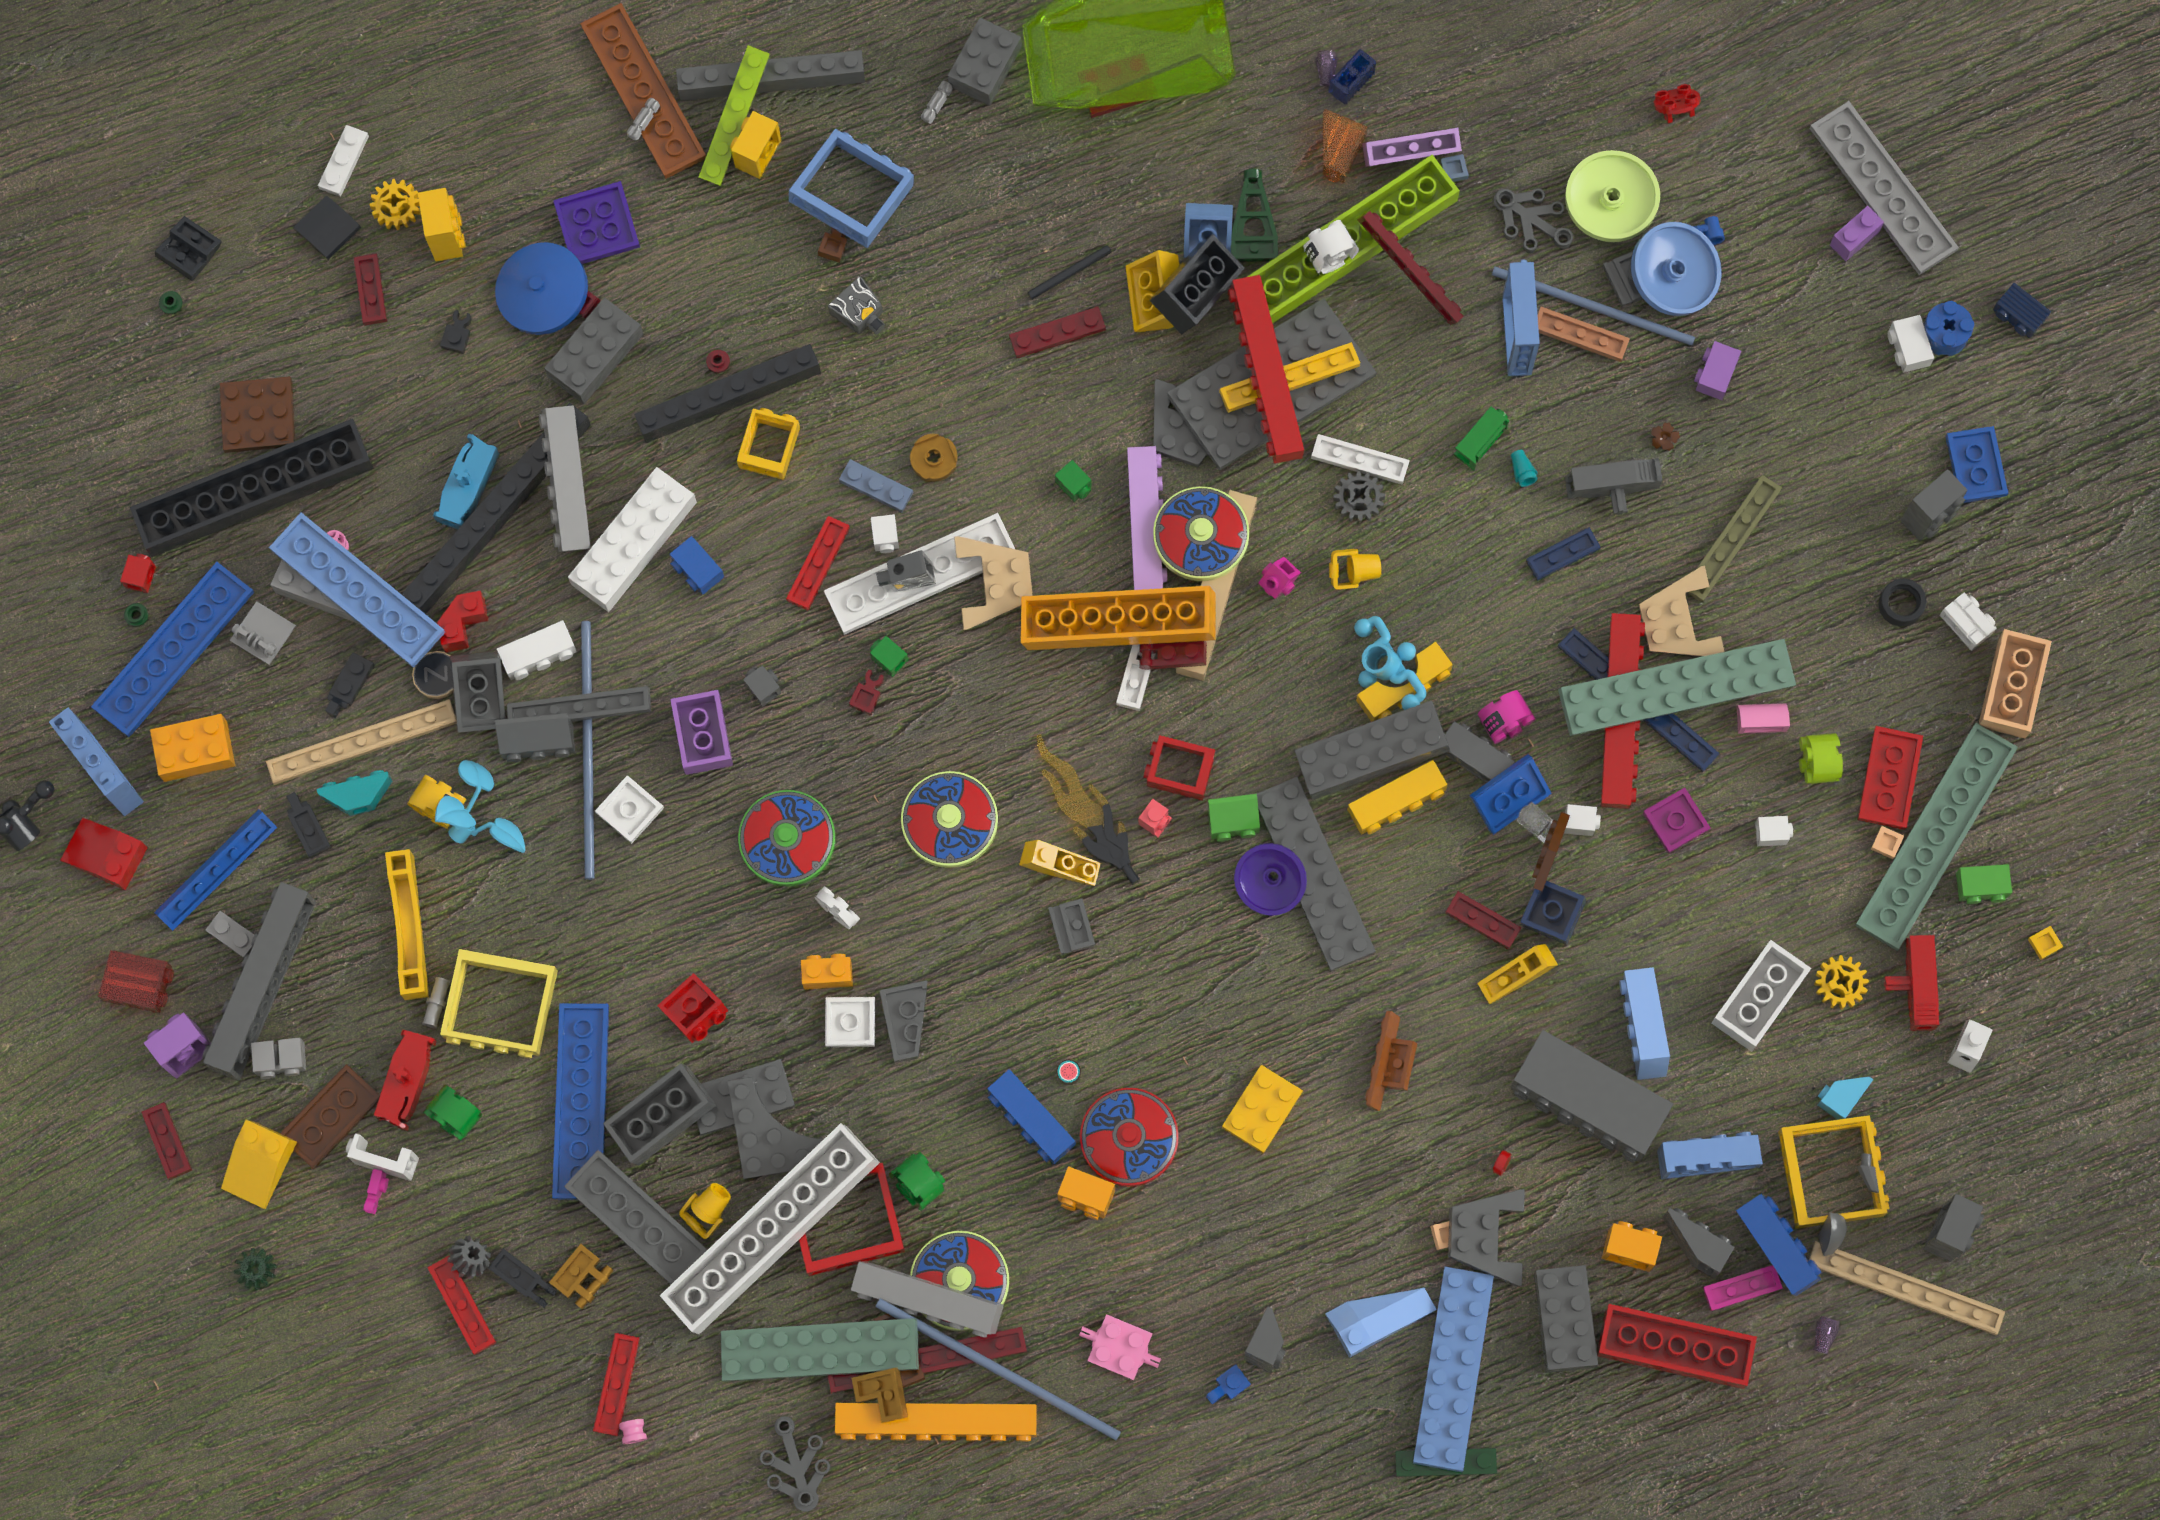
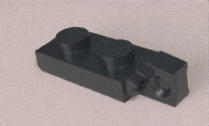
[325,652,374,718]
[286,792,332,859]

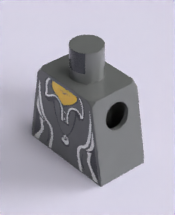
[828,276,885,335]
[876,550,936,591]

